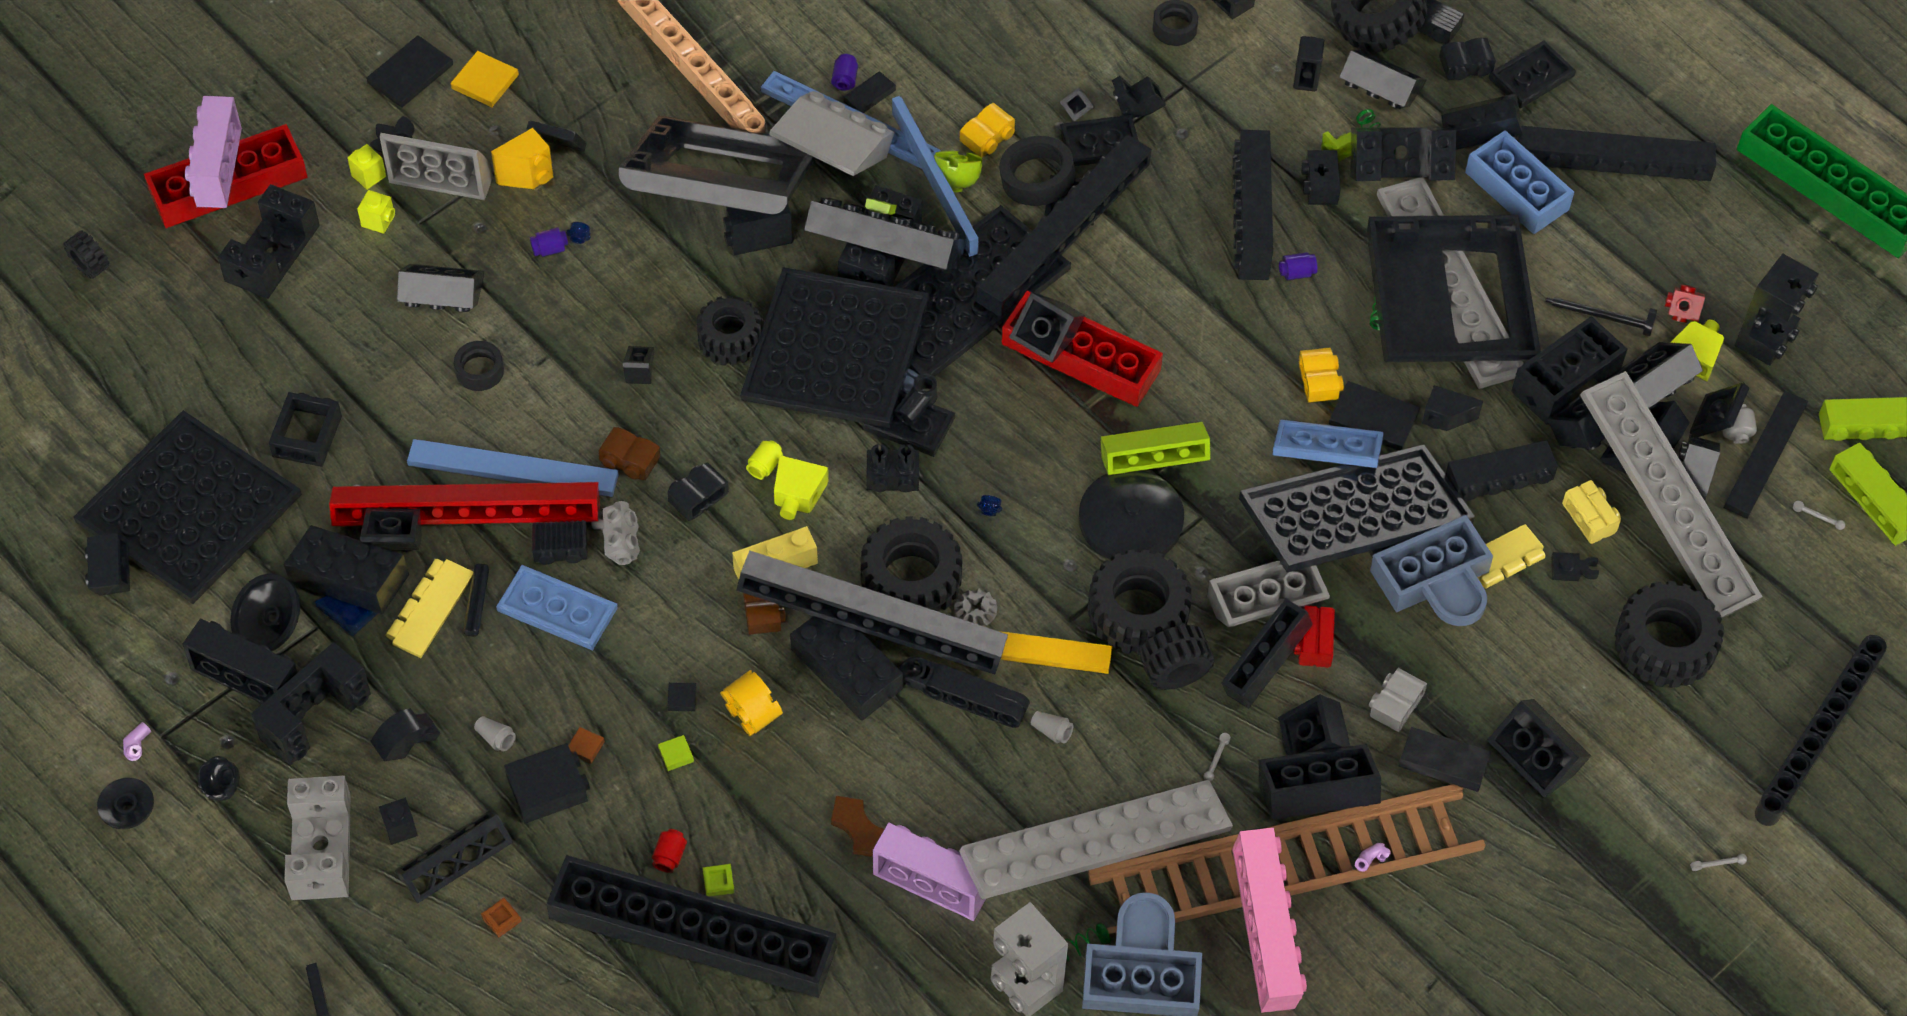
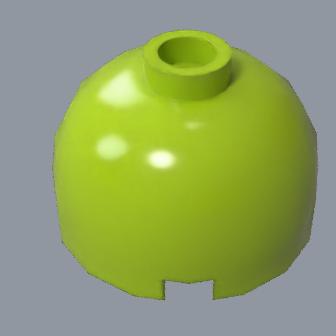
[934,151,982,192]

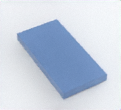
[1273,420,1383,468]
[496,565,617,651]

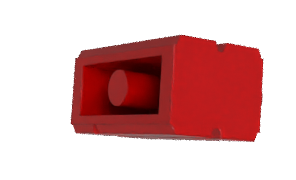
[1294,605,1335,668]

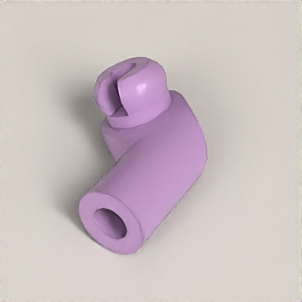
[123,722,151,761]
[1355,843,1391,872]

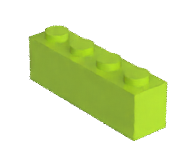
[1819,397,1907,441]
[1101,422,1210,475]
[1829,442,1907,546]

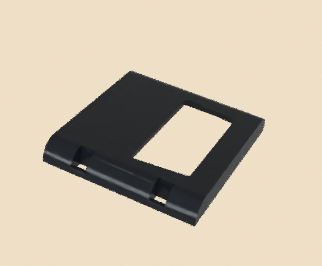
[619,115,816,214]
[1367,215,1541,363]

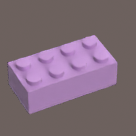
[185,96,242,208]
[873,823,986,921]

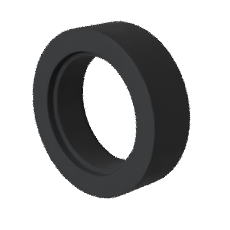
[999,136,1075,206]

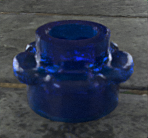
[566,222,591,244]
[977,495,1003,516]

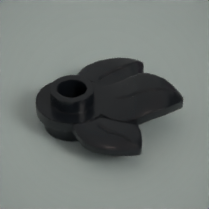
[370,116,415,153]

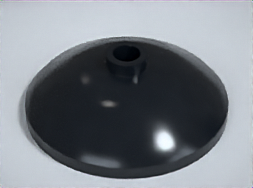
[230,574,300,651]

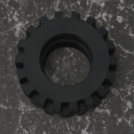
[697,296,761,366]
[1139,625,1215,690]

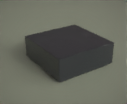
[667,682,697,711]

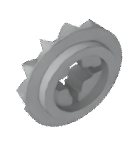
[954,588,997,626]

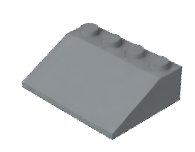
[769,91,894,176]
[380,133,493,200]

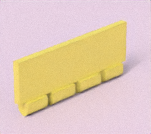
[1477,524,1545,589]
[386,559,473,658]

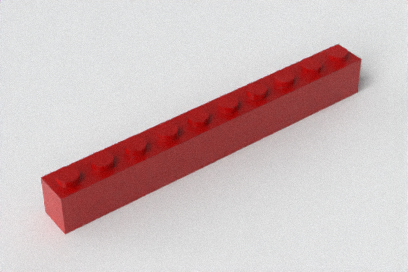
[329,482,600,526]

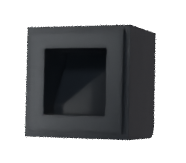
[1060,87,1094,121]

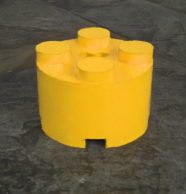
[720,670,783,736]

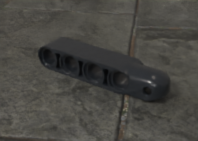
[899,657,1030,728]

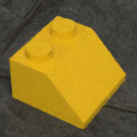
[491,128,554,189]

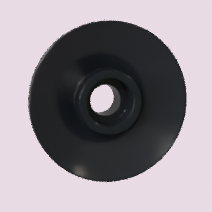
[97,778,154,829]

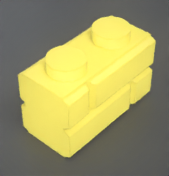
[1562,480,1621,544]

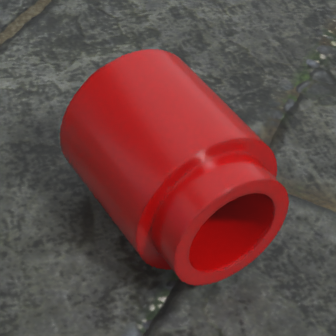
[652,829,687,873]

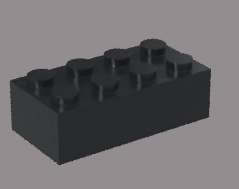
[284,525,409,614]
[790,616,903,721]
[182,618,297,704]
[1258,744,1381,820]

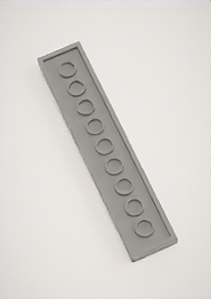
[1377,177,1523,389]
[1580,371,1762,618]
[959,780,1233,900]

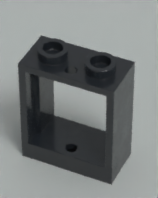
[269,392,342,467]

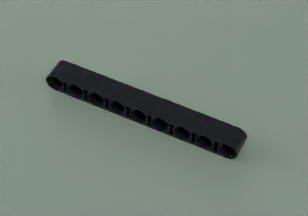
[1755,635,1887,826]

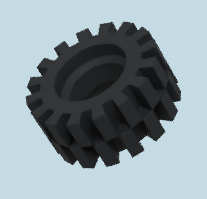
[63,230,110,279]

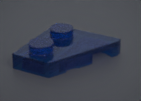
[315,596,378,636]

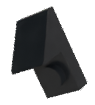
[623,346,654,384]

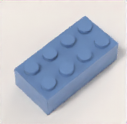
[1465,130,1574,235]

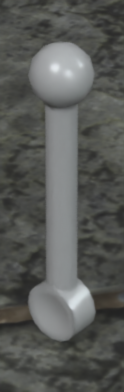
[1793,501,1845,530]
[1203,733,1230,782]
[1690,854,1747,871]

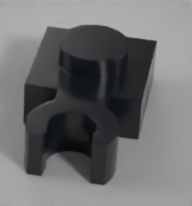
[1551,552,1599,582]

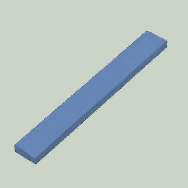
[761,71,941,169]
[892,96,978,257]
[407,439,618,497]

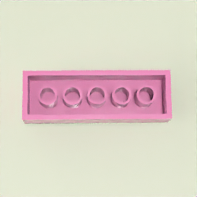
[1232,828,1307,1013]

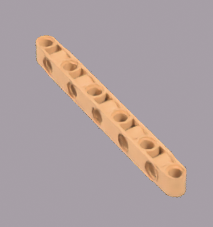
[617,0,765,134]

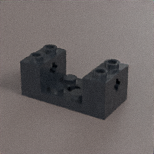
[1350,127,1456,181]
[218,184,320,299]
[838,185,922,286]
[1734,253,1819,366]
[1511,316,1628,425]
[251,642,371,766]

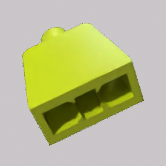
[1670,320,1724,381]
[774,455,829,520]

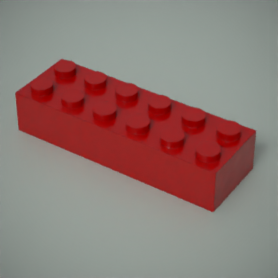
[144,124,308,229]
[1002,291,1163,407]

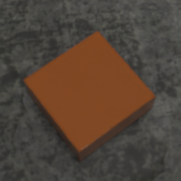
[568,727,605,764]
[481,898,522,938]

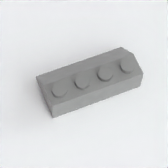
[1207,561,1330,627]

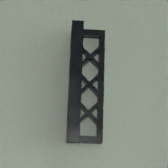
[395,810,513,903]

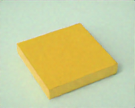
[451,51,519,107]

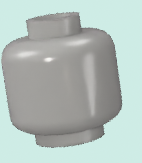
[1722,404,1757,444]

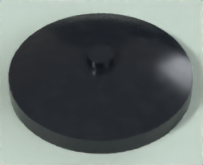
[1079,470,1184,560]

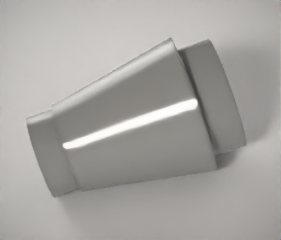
[1031,711,1074,743]
[474,716,516,752]

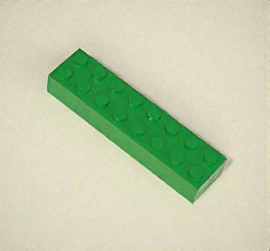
[1736,104,1907,259]

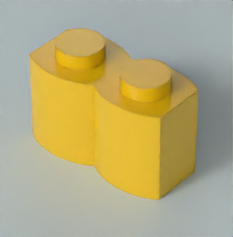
[960,103,1015,157]
[1299,348,1343,403]

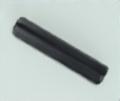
[463,563,489,637]

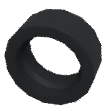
[1152,0,1199,46]
[453,340,504,391]

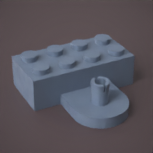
[1370,515,1493,626]
[1082,893,1202,1016]

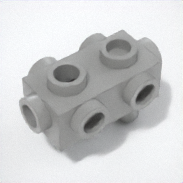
[592,501,640,565]

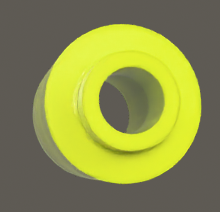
[746,440,783,480]

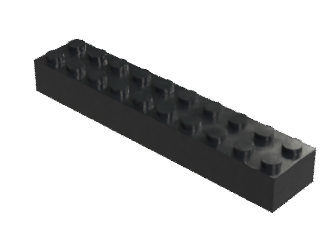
[546,855,837,998]

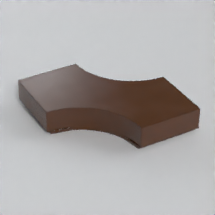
[831,796,885,857]

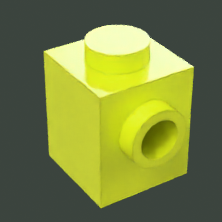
[347,144,386,190]
[357,190,395,234]

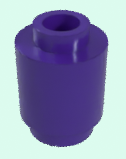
[831,54,858,91]
[529,227,568,257]
[1279,252,1317,280]

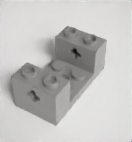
[285,776,351,900]
[991,902,1068,1016]

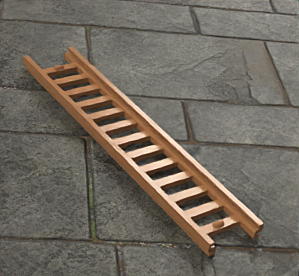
[1088,784,1485,938]

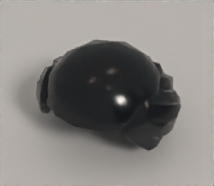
[197,756,240,801]

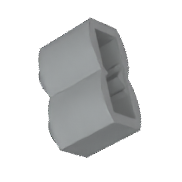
[1369,668,1427,732]

